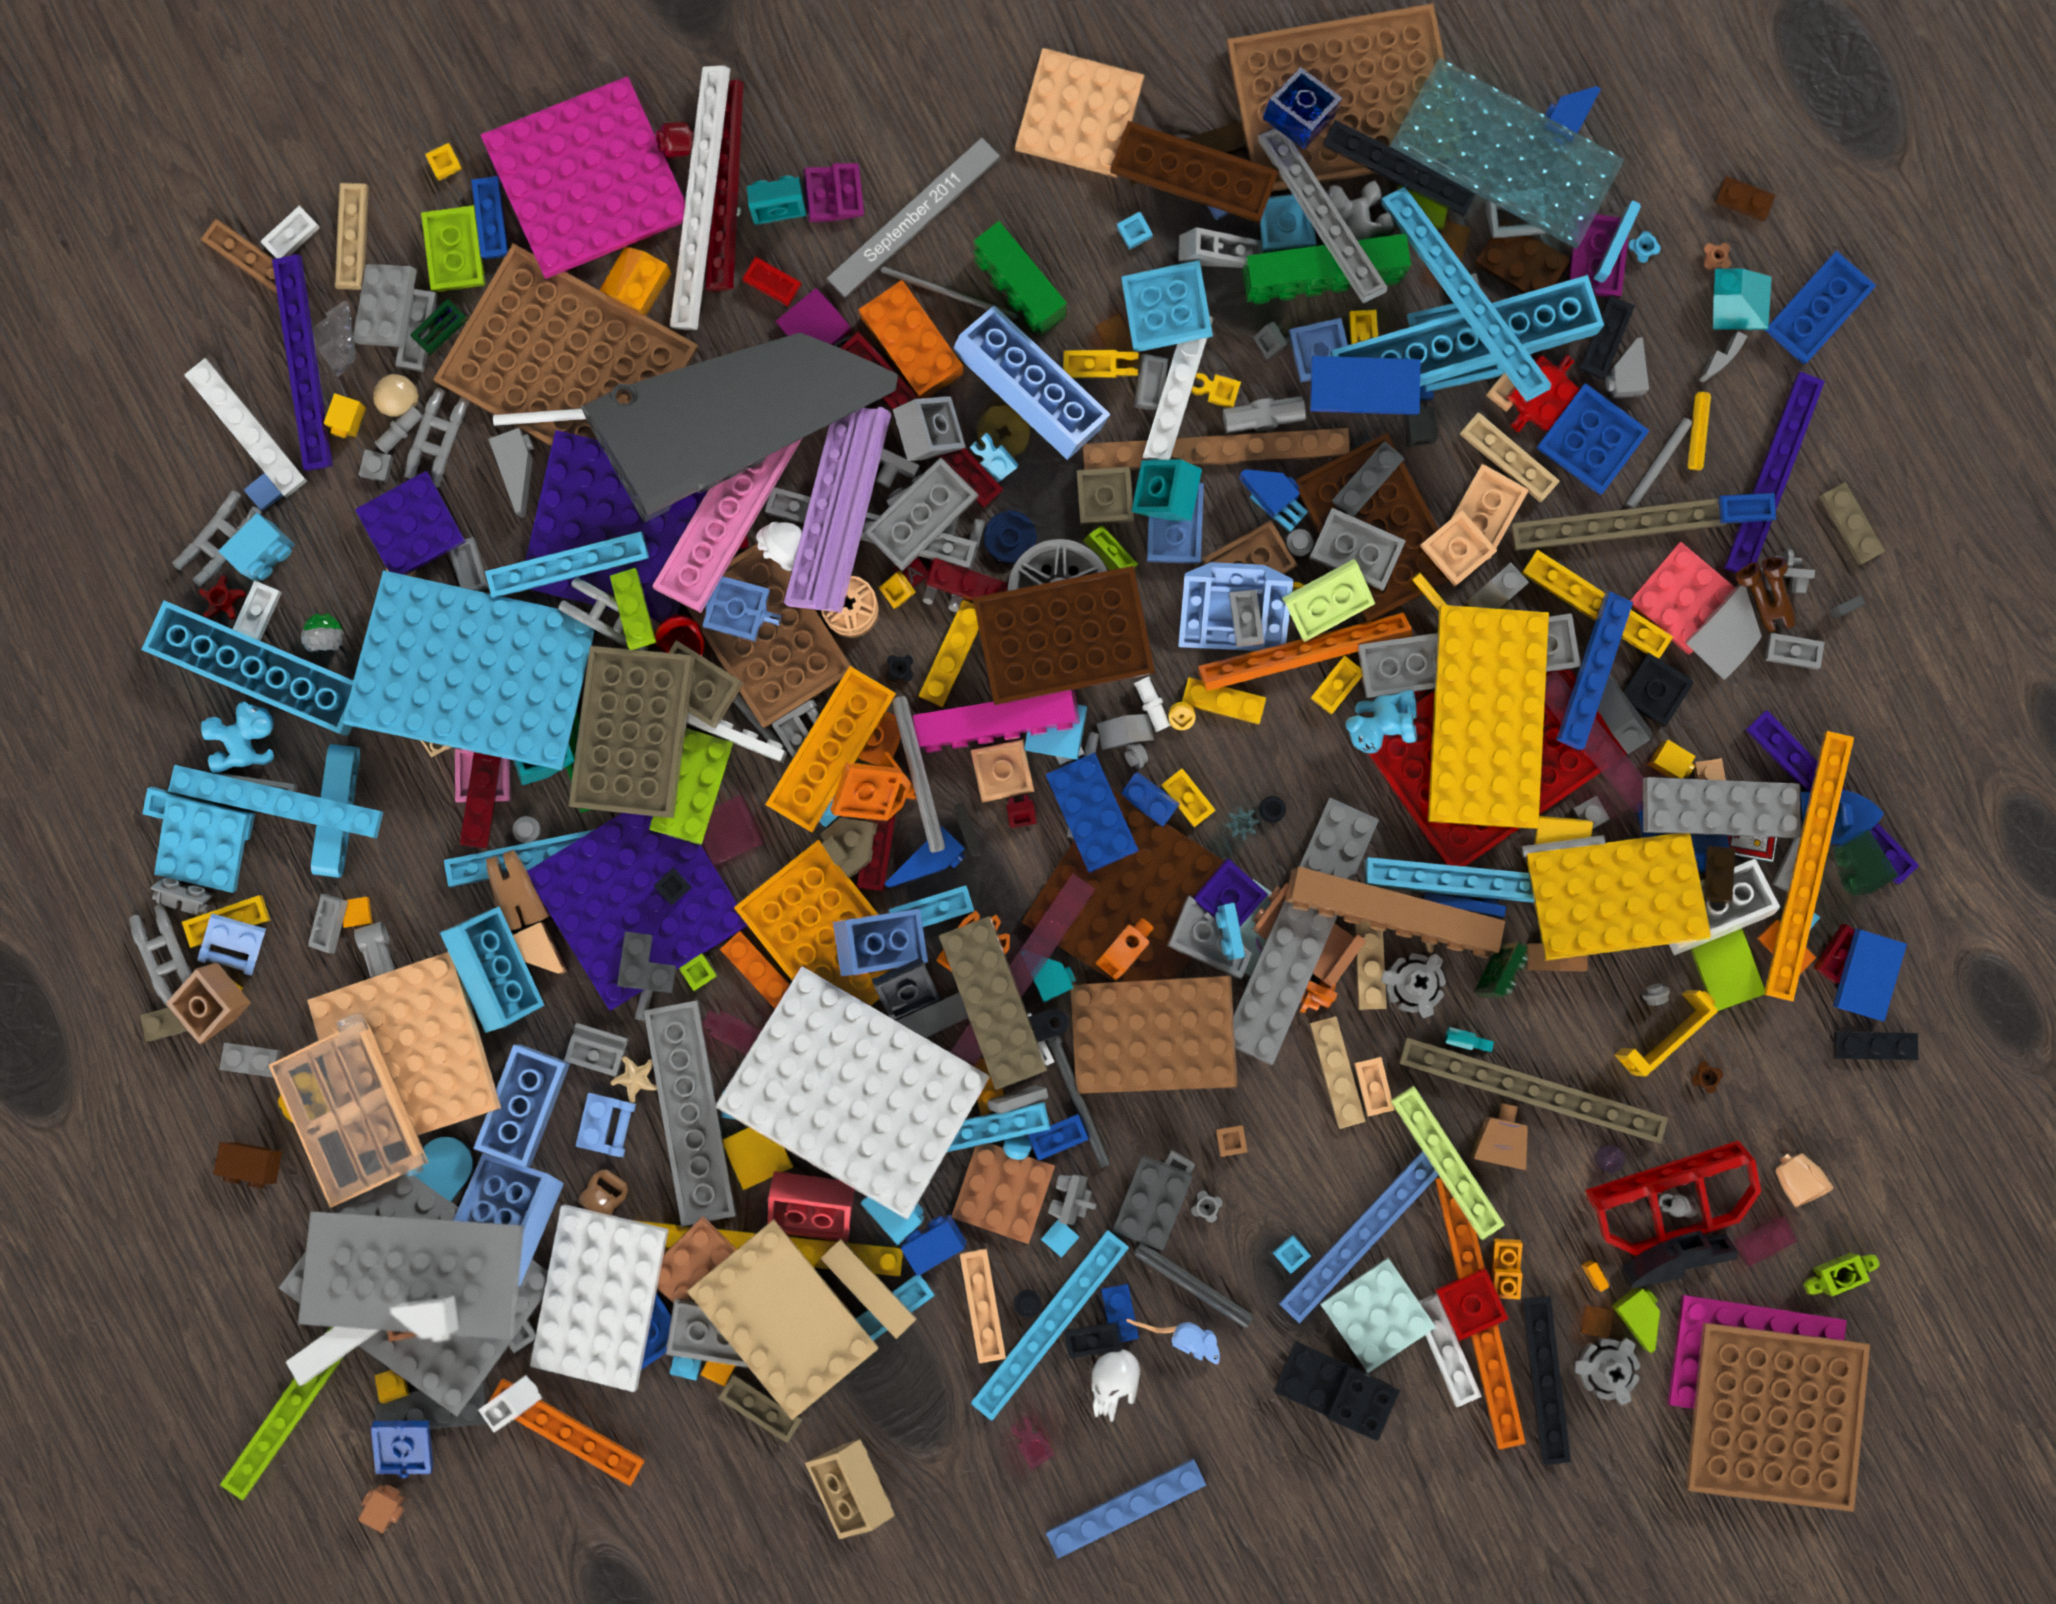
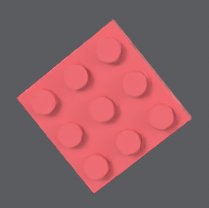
[1630,542,1735,655]

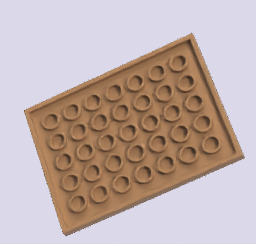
[1226,4,1464,192]
[433,243,699,447]

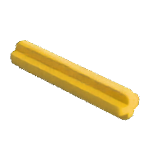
[1688,392,1711,470]

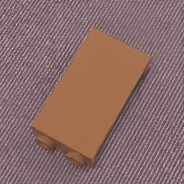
[1252,883,1366,987]

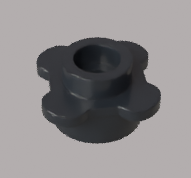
[887,655,913,682]

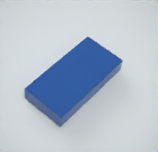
[1718,493,1776,524]

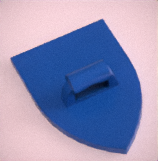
[1800,790,1884,844]

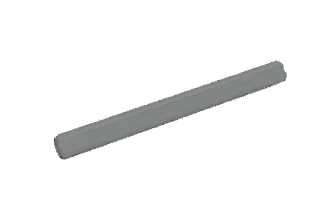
[892,696,945,853]

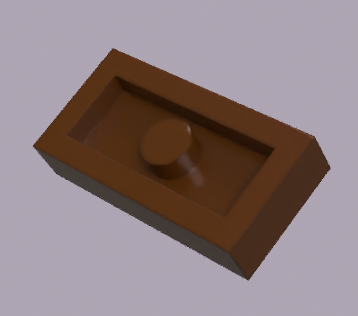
[1715,176,1776,222]

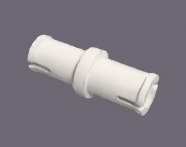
[1134,676,1171,732]

